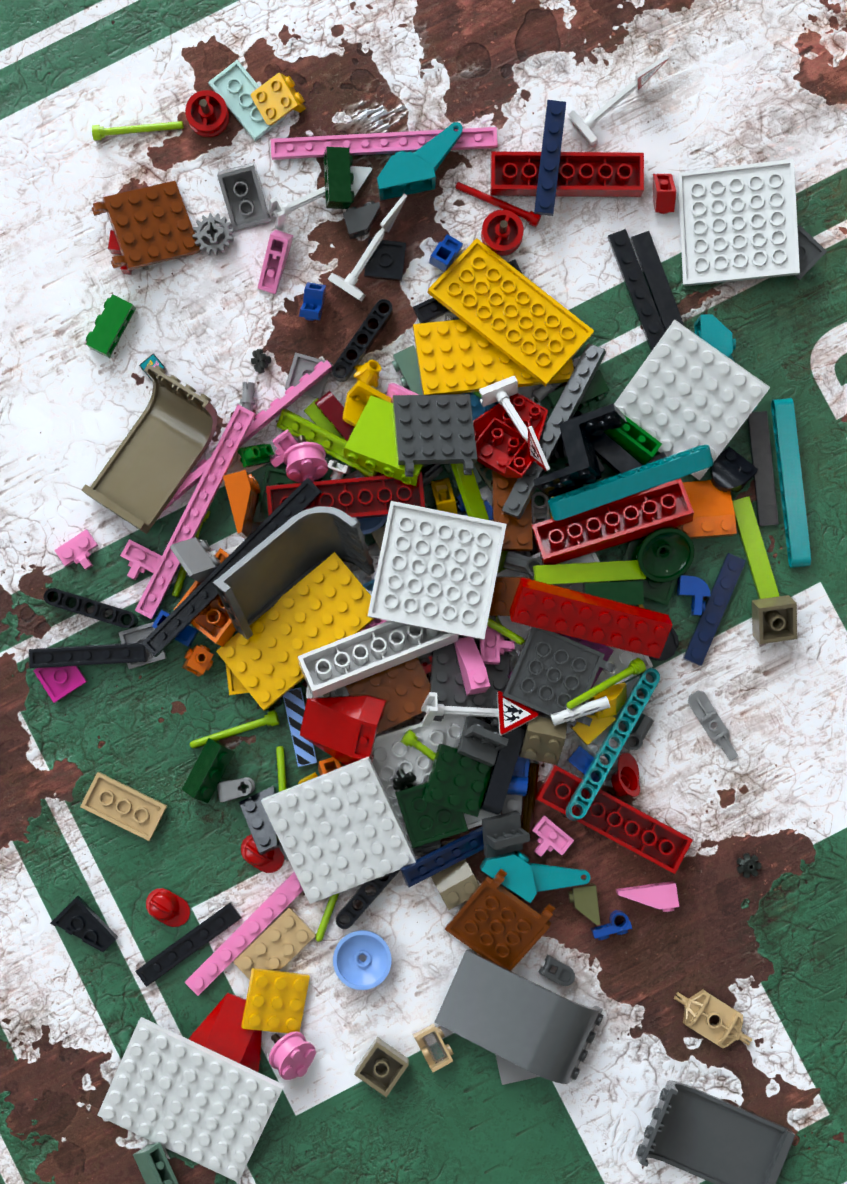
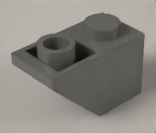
[343,201,381,239]

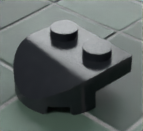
[710,446,759,492]

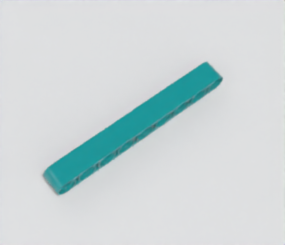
[771,398,811,568]
[548,445,714,521]
[565,668,660,821]

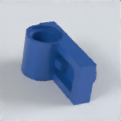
[567,745,599,782]
[507,756,530,796]
[591,910,632,940]

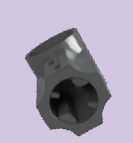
[504,551,543,576]
[623,713,654,750]

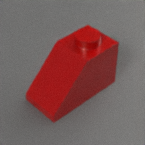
[653,174,676,214]

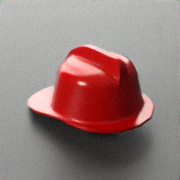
[611,752,640,797]
[241,834,284,873]
[146,888,190,927]

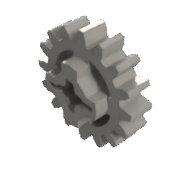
[192,213,234,256]

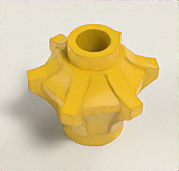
[353,360,381,388]

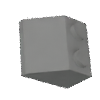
[170,537,221,583]

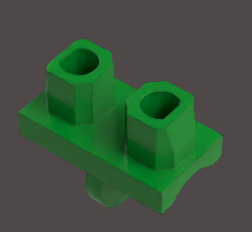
[237,444,274,468]

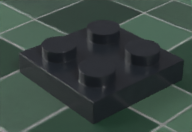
[364,238,406,282]

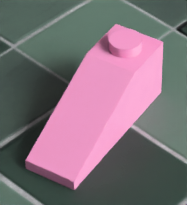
[258,230,293,294]
[454,637,490,696]
[616,881,679,912]

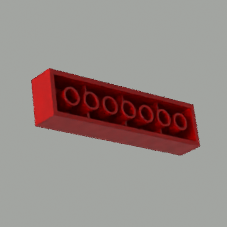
[490,151,644,197]
[266,472,425,519]
[532,478,694,565]
[509,577,672,659]
[536,764,693,874]

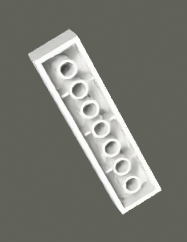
[298,621,459,699]

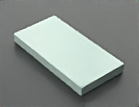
[208,60,285,142]

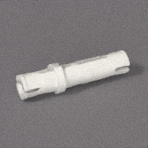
[550,696,610,726]

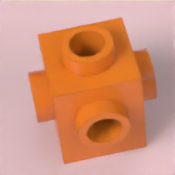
[182,645,214,677]

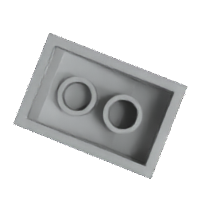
[217,162,270,231]

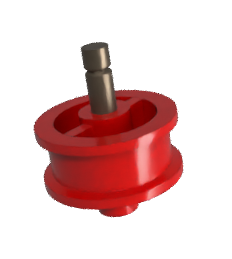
[185,90,229,138]
[481,210,524,256]

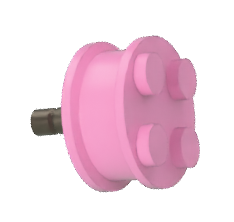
[283,435,328,483]
[269,1031,316,1080]

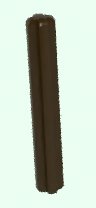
[521,763,539,838]

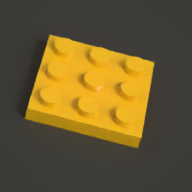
[241,968,310,1033]

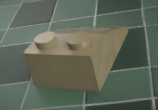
[421,838,480,910]

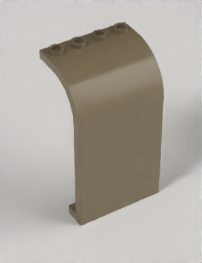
[81,364,218,534]

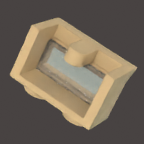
[413,1024,454,1072]

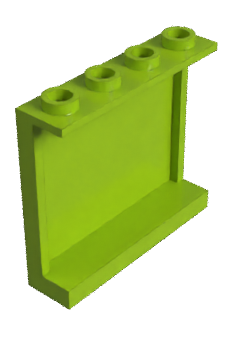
[343,395,424,486]

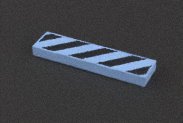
[283,687,317,767]

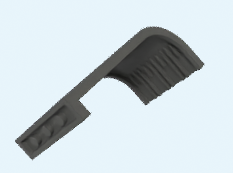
[213,506,375,640]
[434,949,604,1084]
[636,1080,795,1184]

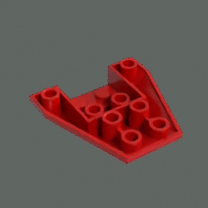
[473,393,548,478]
[300,695,387,765]
[188,992,262,1072]

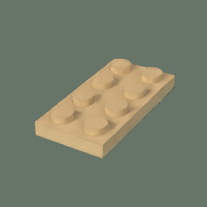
[80,772,167,841]
[233,907,316,980]

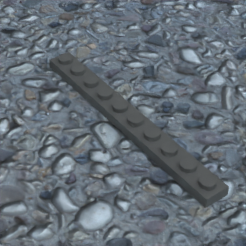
[502,343,606,519]

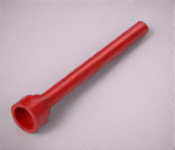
[455,182,542,227]

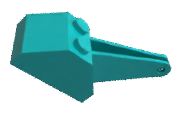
[377,122,463,201]
[694,314,757,412]
[480,851,591,903]

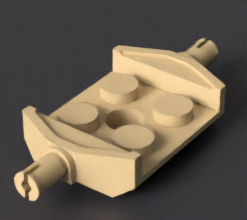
[674,989,752,1048]

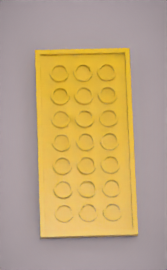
[427,238,594,387]
[413,319,574,395]
[216,552,375,711]

